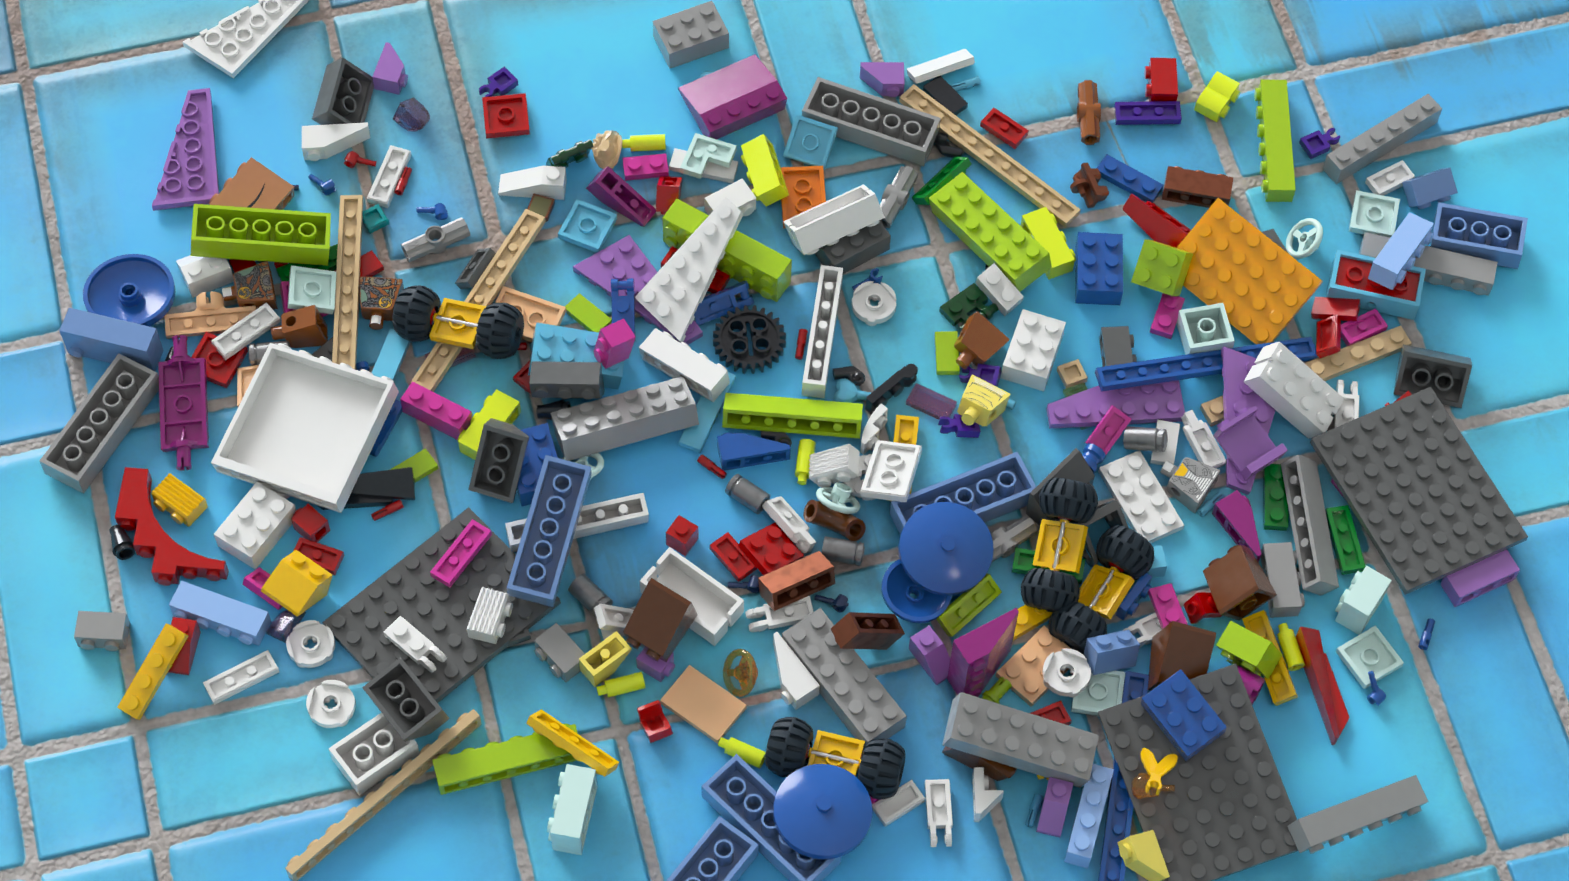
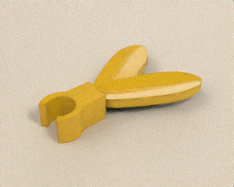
[1140,748,1178,796]

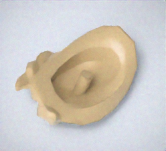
[591,130,622,169]

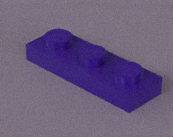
[1114,101,1182,125]

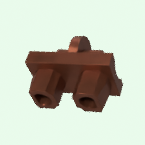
[1070,163,1109,208]

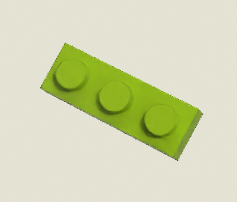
[936,573,1002,637]

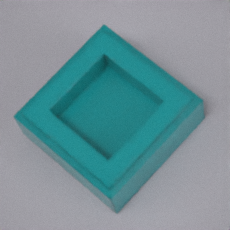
[362,204,389,234]

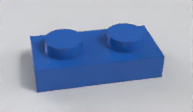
[1116,573,1152,621]

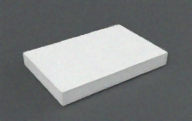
[860,440,922,502]

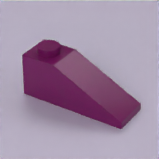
[586,166,656,227]
[1212,490,1261,563]

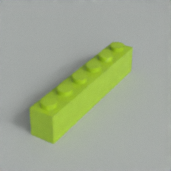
[1254,79,1296,202]
[722,393,863,439]
[432,724,578,795]

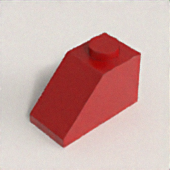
[656,176,682,215]
[168,617,201,675]

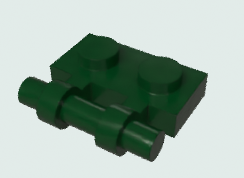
[546,139,593,168]
[939,283,999,332]

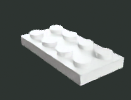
[1098,450,1184,543]

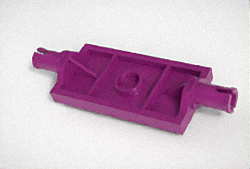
[158,335,209,471]

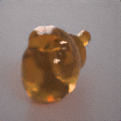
[1131,772,1175,799]

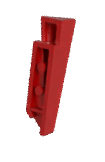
[1123,194,1191,248]
[1296,627,1350,745]

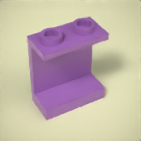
[1213,405,1288,481]

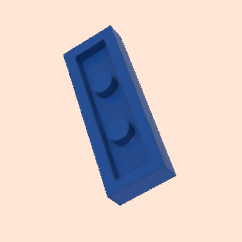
[1097,154,1164,203]

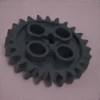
[713,305,786,374]

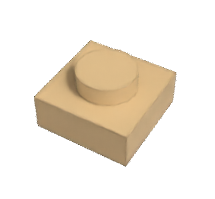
[1057,359,1088,389]

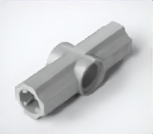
[880,165,918,228]
[401,217,470,262]
[991,516,1038,562]

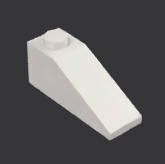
[302,122,370,161]
[498,166,567,200]
[773,632,820,710]

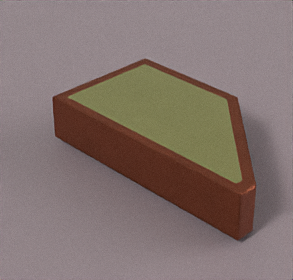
[528,194,555,222]

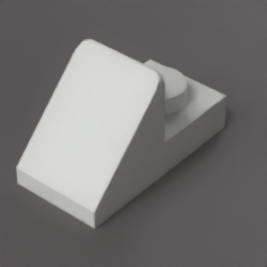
[594,604,634,640]
[972,767,1004,822]

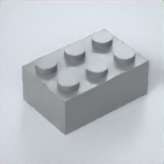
[653,1,729,69]

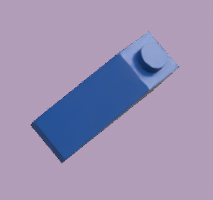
[717,432,791,471]

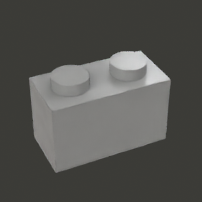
[74,611,130,651]
[534,623,585,682]

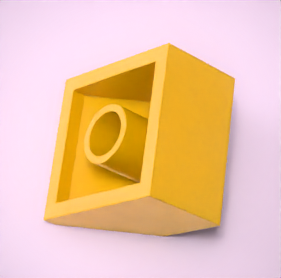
[261,550,333,617]

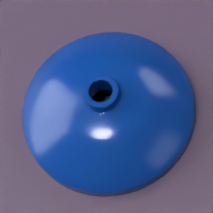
[881,559,952,623]

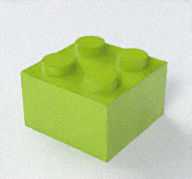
[1131,239,1193,296]
[1216,620,1283,679]

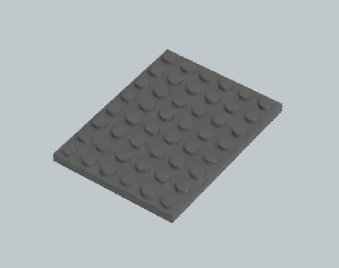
[1310,387,1528,595]
[322,507,561,703]
[1098,663,1298,881]

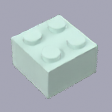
[1177,303,1235,355]
[1335,566,1391,635]

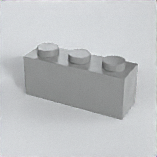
[1260,542,1305,618]

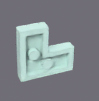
[680,133,737,179]

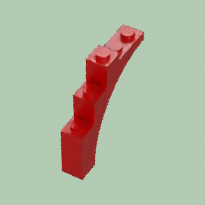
[115,467,229,586]

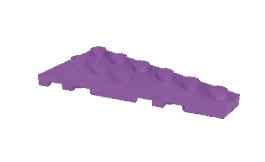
[152,88,219,211]
[573,235,703,345]
[1221,346,1275,495]
[1046,380,1185,429]

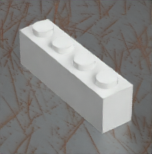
[639,328,730,402]

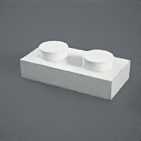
[1365,160,1415,196]

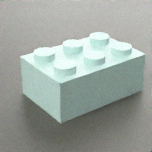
[547,764,598,855]

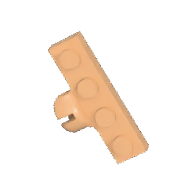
[164,291,257,339]

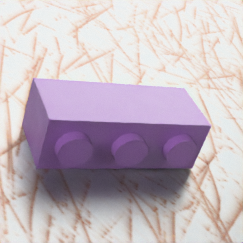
[1440,549,1520,607]

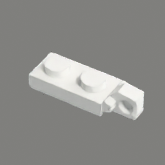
[1181,410,1226,468]
[762,496,817,554]

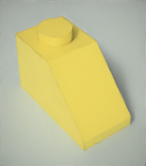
[579,631,632,687]
[1117,830,1170,881]

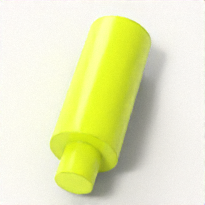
[622,134,666,152]
[795,439,816,485]
[1277,623,1305,671]
[596,672,646,698]
[718,737,766,769]

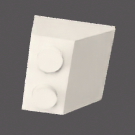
[176,255,234,298]

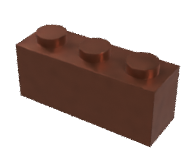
[1162,166,1234,208]
[758,551,835,611]
[831,612,905,650]

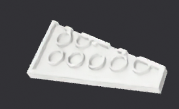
[183,0,309,79]
[635,197,744,342]

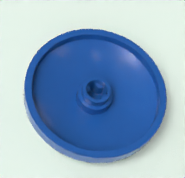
[83,254,176,326]
[898,502,994,596]
[773,764,873,859]

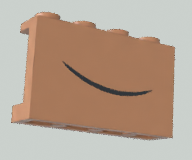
[209,157,294,210]

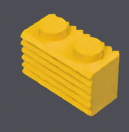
[151,473,208,527]

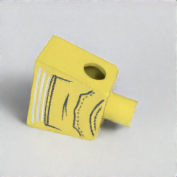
[957,375,1011,427]

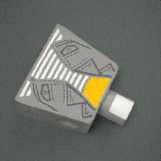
[1160,457,1220,513]

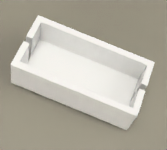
[783,184,885,255]
[1244,341,1344,439]
[640,547,744,646]

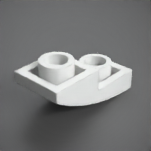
[860,404,888,455]

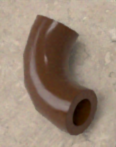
[803,500,866,541]

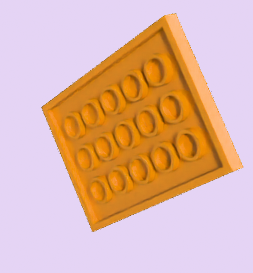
[1177,198,1323,344]

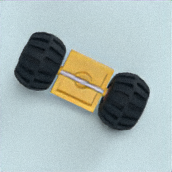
[392,285,524,359]
[1021,478,1098,612]
[1049,526,1154,655]
[765,717,906,799]

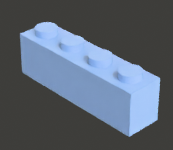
[1368,212,1434,290]
[169,581,271,646]
[1064,764,1114,869]

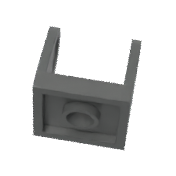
[1070,499,1129,567]

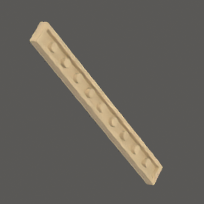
[899,84,1081,228]
[332,195,363,370]
[410,209,546,392]
[1200,325,1412,427]
[285,709,482,881]

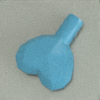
[833,379,872,403]

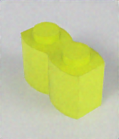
[1194,71,1241,122]

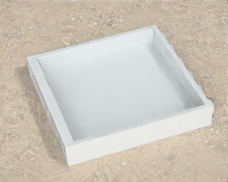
[211,343,399,513]

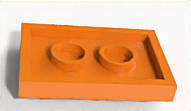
[780,166,826,228]

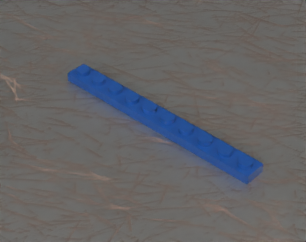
[1095,337,1318,392]
[1098,671,1149,881]

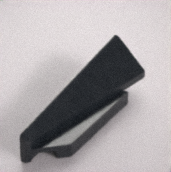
[317,467,415,510]

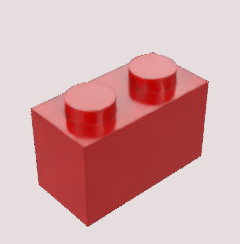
[1144,58,1178,101]

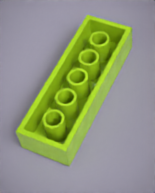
[929,172,1052,292]
[662,199,792,302]
[191,204,331,265]

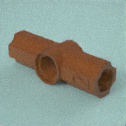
[1077,80,1101,145]

